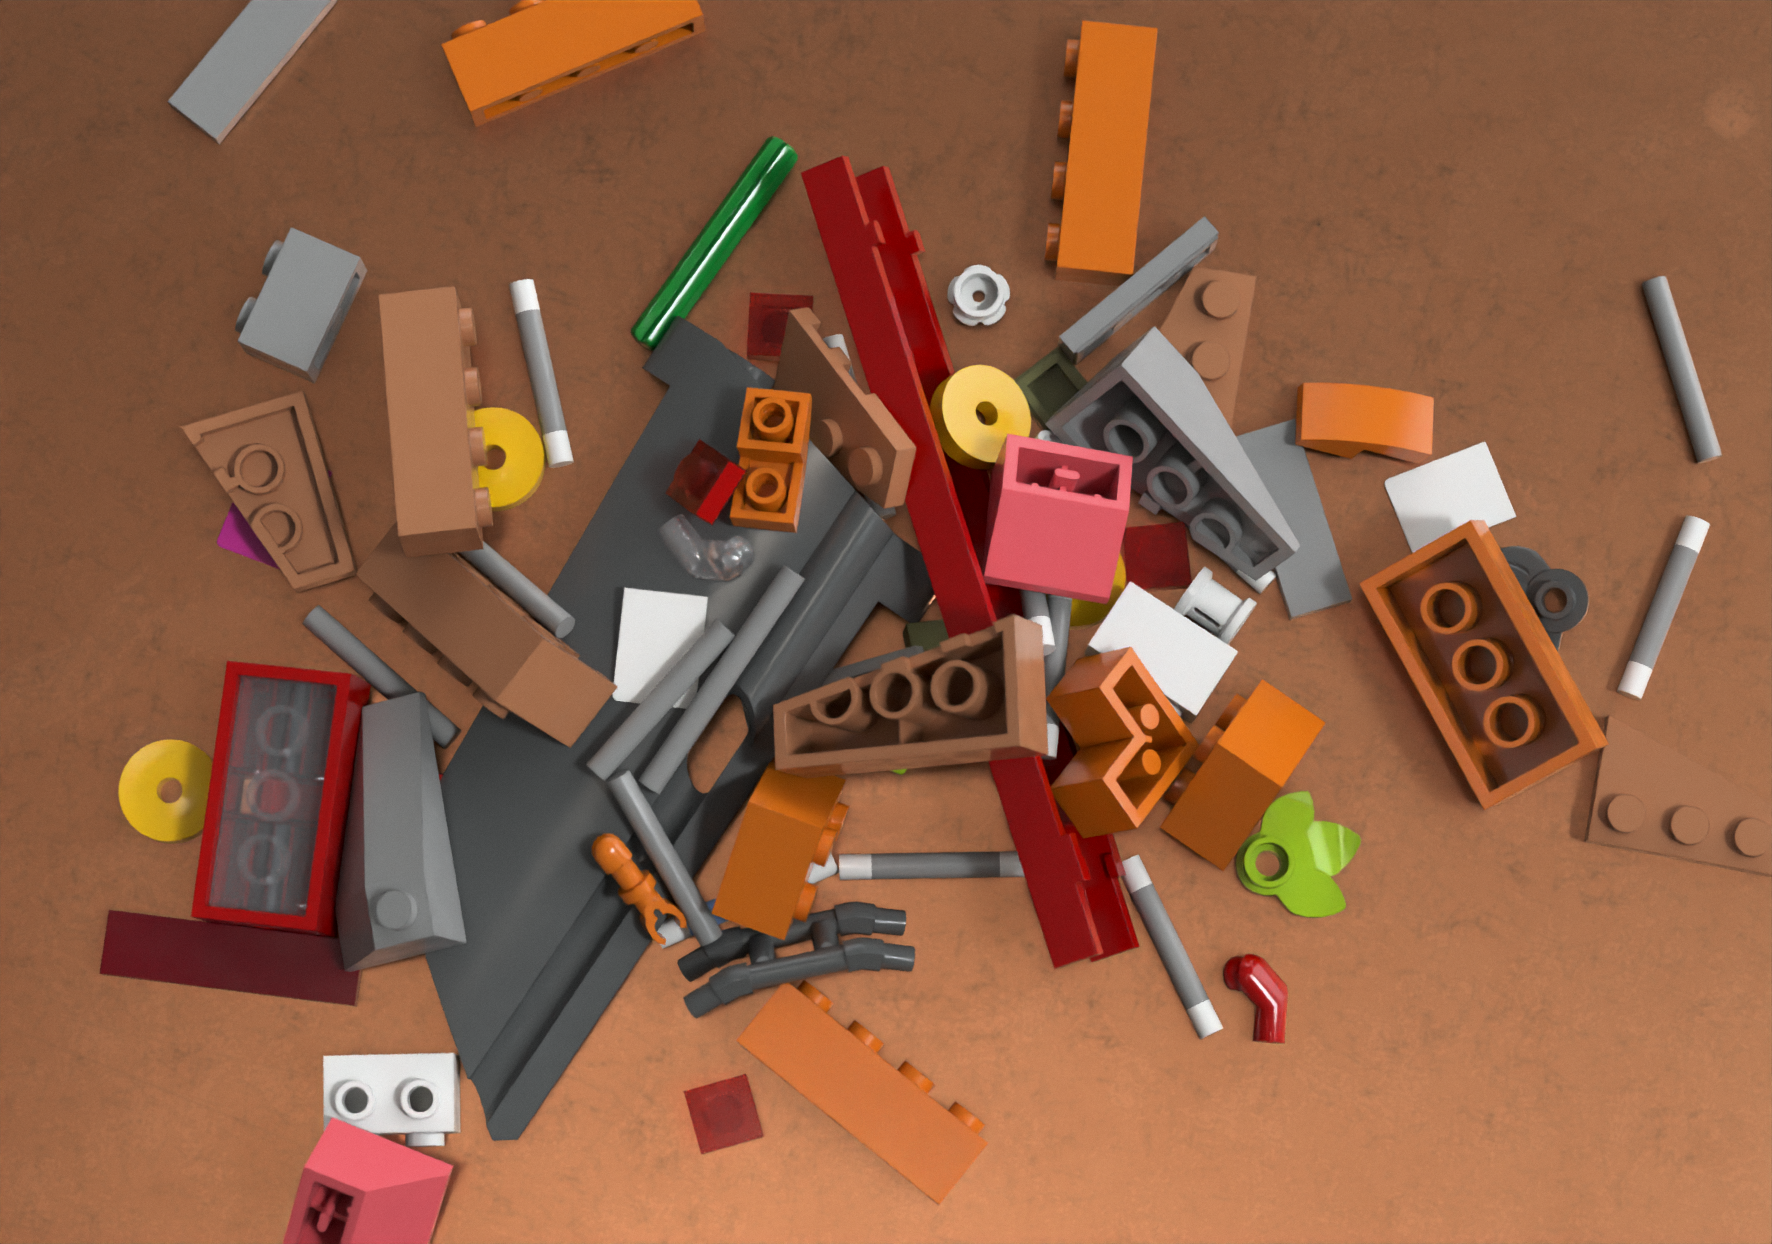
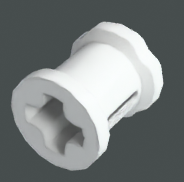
[1174,566,1257,645]

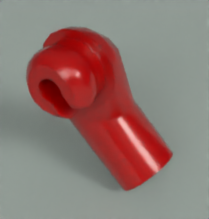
[1223,953,1288,1044]

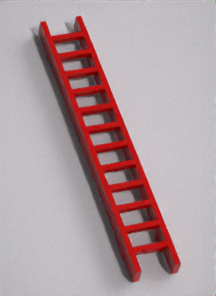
[801,155,1140,969]

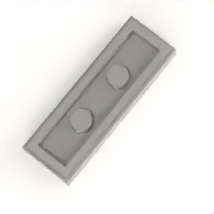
[168,0,337,144]
[1057,216,1219,365]
[1236,419,1352,620]

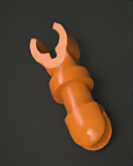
[592,833,687,945]

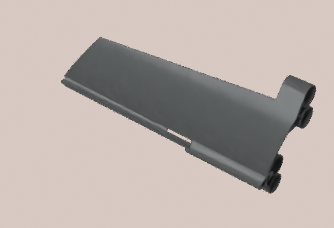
[425,315,936,1141]

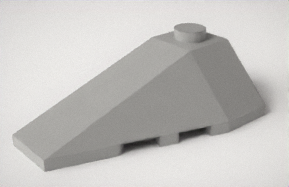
[1045,326,1301,581]
[335,692,467,972]

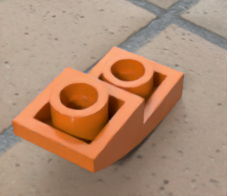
[1295,383,1434,464]
[730,387,812,533]

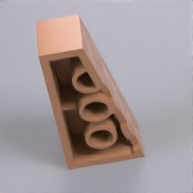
[378,286,493,558]
[356,521,618,748]
[773,614,1048,778]

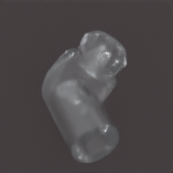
[657,514,754,581]

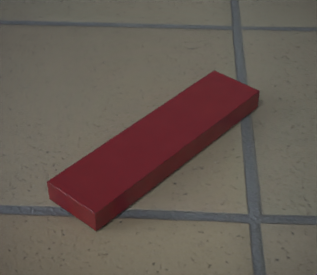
[99,910,362,1007]

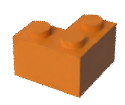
[1046,647,1200,839]
[1160,679,1326,871]
[711,756,850,940]

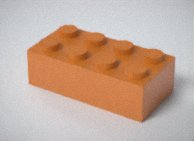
[1359,520,1609,810]

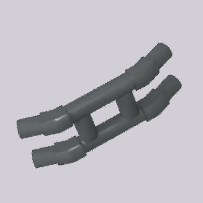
[678,902,915,1019]

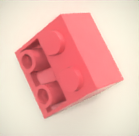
[982,434,1133,604]
[283,1117,453,1244]

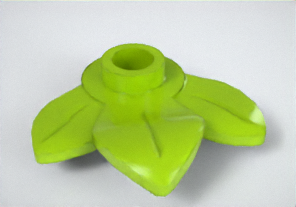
[1235,791,1361,918]

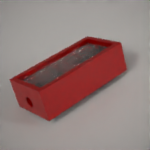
[191,661,371,938]

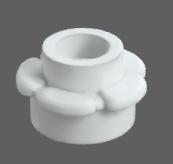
[947,265,1010,326]

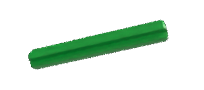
[631,136,798,351]

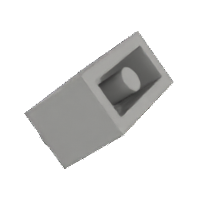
[235,227,367,383]

